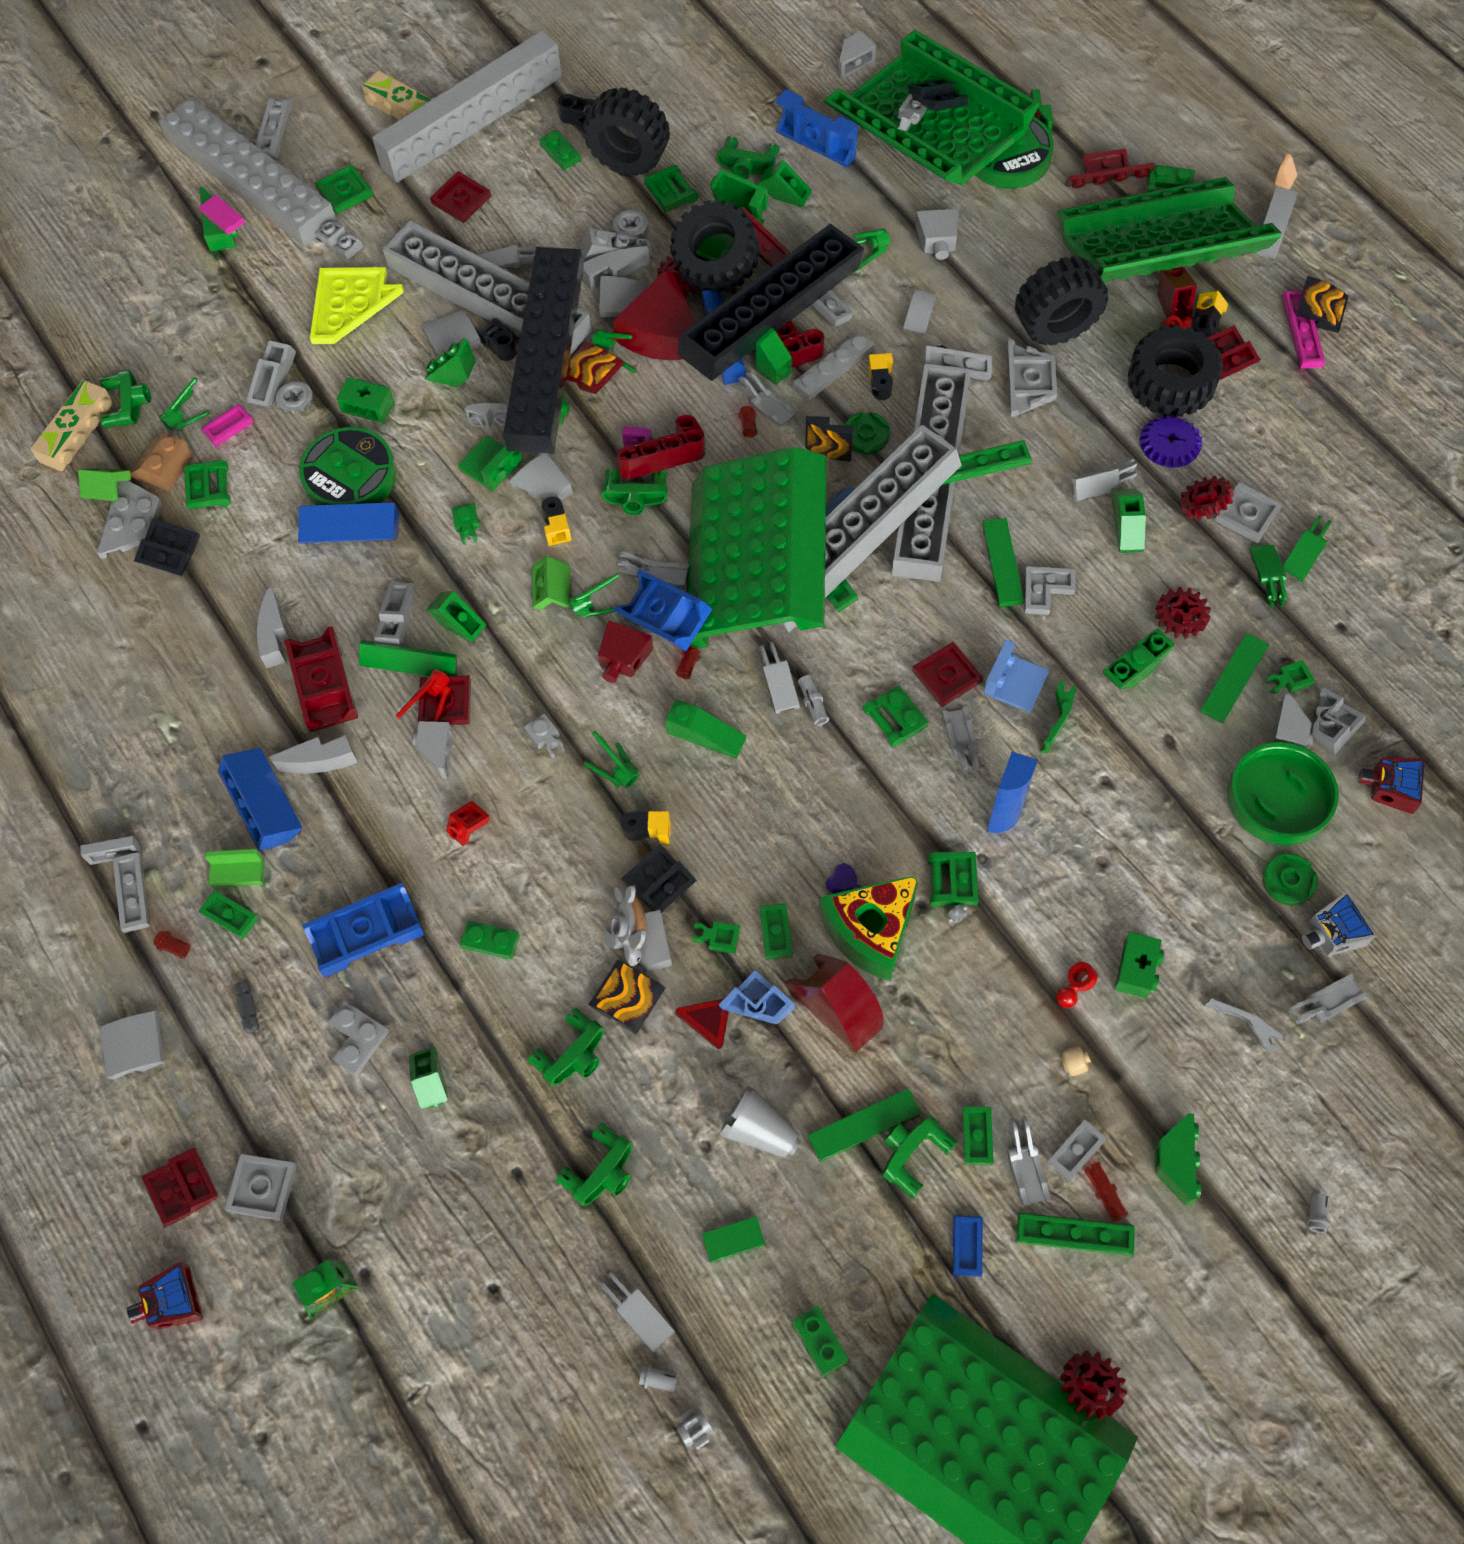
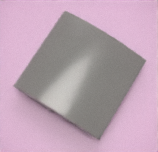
[599,276,646,317]
[421,309,481,357]
[100,1011,165,1080]

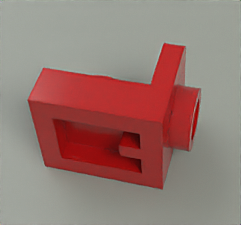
[446,801,490,846]

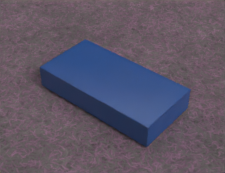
[952,1215,983,1278]

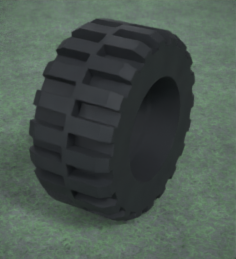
[583,87,670,176]
[670,200,760,293]
[1015,256,1108,345]
[1128,325,1223,417]

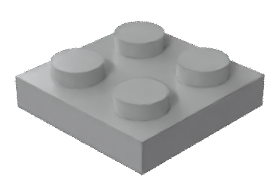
[1215,482,1283,543]
[225,1154,297,1221]

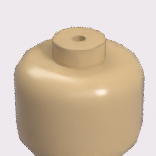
[1061,1046,1091,1076]

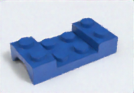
[776,89,858,167]
[614,569,712,652]
[302,883,424,978]

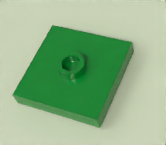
[314,164,374,215]

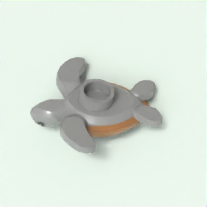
[604,886,647,966]

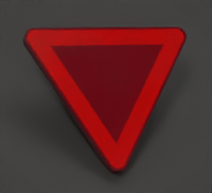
[675,998,729,1049]

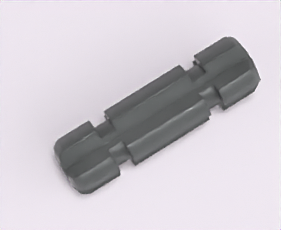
[234,981,259,1033]

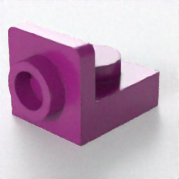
[622,426,654,447]

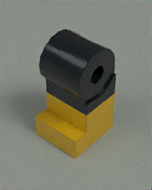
[1193,291,1228,335]
[868,353,893,400]
[542,496,572,546]
[621,811,671,844]

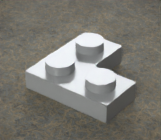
[1024,566,1076,615]
[328,1001,390,1076]

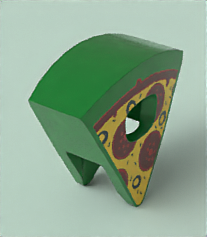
[819,876,918,981]

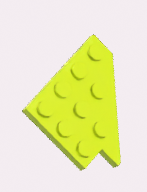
[310,267,404,344]

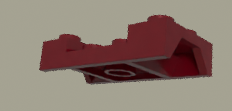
[284,626,359,732]

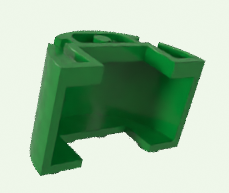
[696,169,768,261]

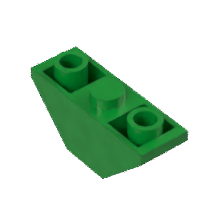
[424,338,476,387]
[1111,488,1146,553]
[1102,628,1175,690]
[1155,1113,1201,1206]

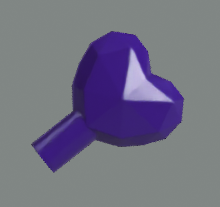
[825,863,862,894]

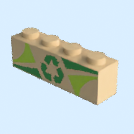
[362,70,432,120]
[30,380,113,472]

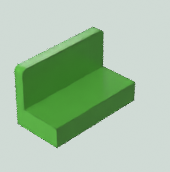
[78,468,131,501]
[532,556,570,610]
[205,849,265,887]

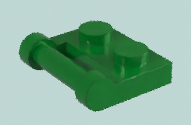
[1147,164,1195,192]
[644,165,699,213]
[184,460,231,509]
[862,685,929,747]
[927,852,979,907]

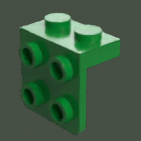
[458,436,523,492]

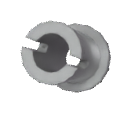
[1306,1193,1331,1233]
[639,1364,678,1393]

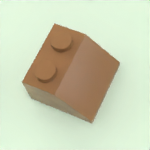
[130,433,193,492]

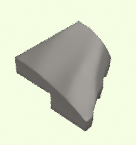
[509,453,573,501]
[639,910,672,972]

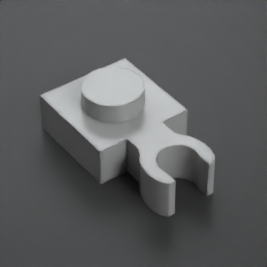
[524,713,565,759]

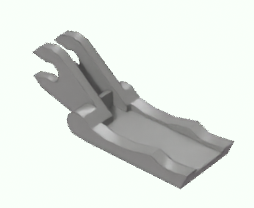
[479,245,536,269]
[738,371,798,427]
[1071,458,1138,501]
[615,552,689,588]
[759,642,800,714]
[942,706,980,774]
[1288,974,1367,1024]
[1204,999,1283,1052]
[1007,1116,1052,1206]
[599,1272,675,1353]

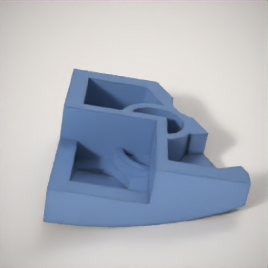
[719,970,795,1024]

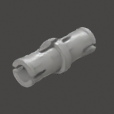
[798,675,829,726]

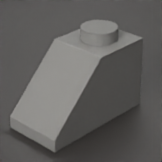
[839,31,876,79]
[1271,693,1314,749]
[413,721,453,779]

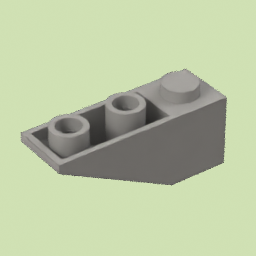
[580,228,653,263]

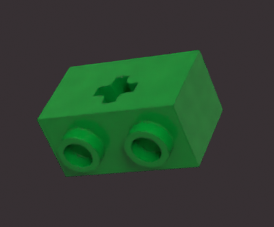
[336,377,394,424]
[1114,932,1164,999]
[792,1306,849,1379]

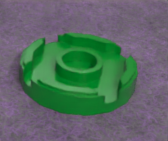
[845,412,890,455]
[1262,853,1318,906]

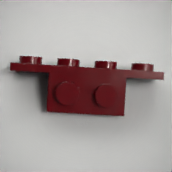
[1065,148,1155,189]

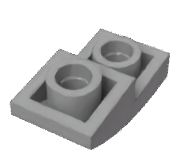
[315,220,363,260]
[903,289,936,337]
[465,403,508,429]

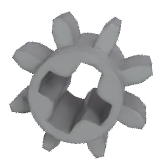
[676,1408,713,1449]

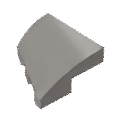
[1312,687,1366,756]

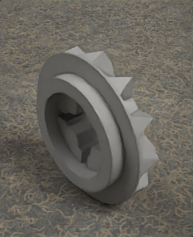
[613,210,648,237]
[276,381,313,414]

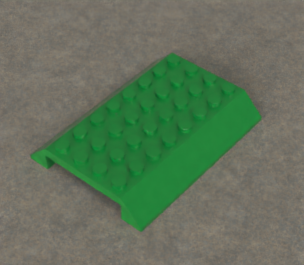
[824,29,1039,185]
[1057,177,1282,283]
[686,447,827,651]
[835,1294,1138,1544]

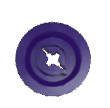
[1140,414,1202,468]

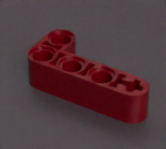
[776,321,824,367]
[617,415,706,479]

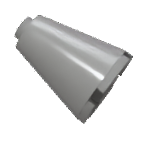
[719,1086,801,1158]

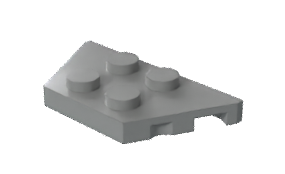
[1007,339,1057,417]
[97,480,162,558]

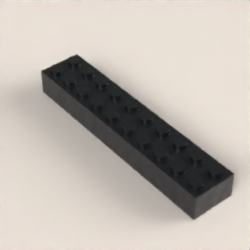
[677,223,864,381]
[503,247,584,454]

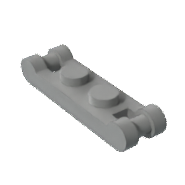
[255,97,293,159]

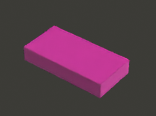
[199,195,245,235]
[201,404,254,447]

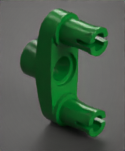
[716,136,780,179]
[100,369,151,429]
[601,469,668,516]
[527,1008,604,1086]
[882,1116,958,1199]
[556,1122,633,1206]

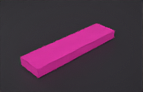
[1282,290,1325,369]

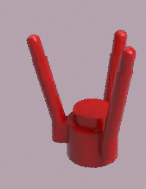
[396,670,451,722]

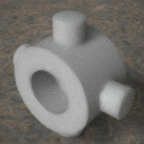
[947,904,968,923]

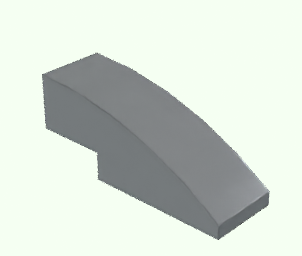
[1253,186,1298,259]
[582,246,650,291]
[246,340,296,408]
[374,582,414,646]
[257,588,289,668]
[270,735,358,774]

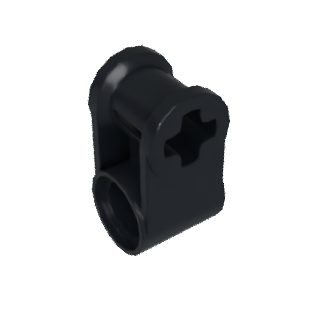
[558,94,595,128]
[476,318,517,361]

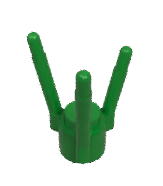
[852,228,890,274]
[592,329,637,373]
[159,377,210,431]
[568,573,620,619]
[584,731,640,788]

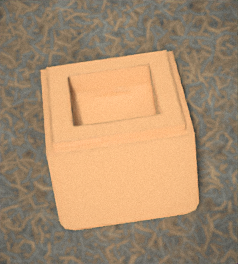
[1274,154,1297,189]

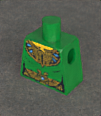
[292,1259,359,1319]

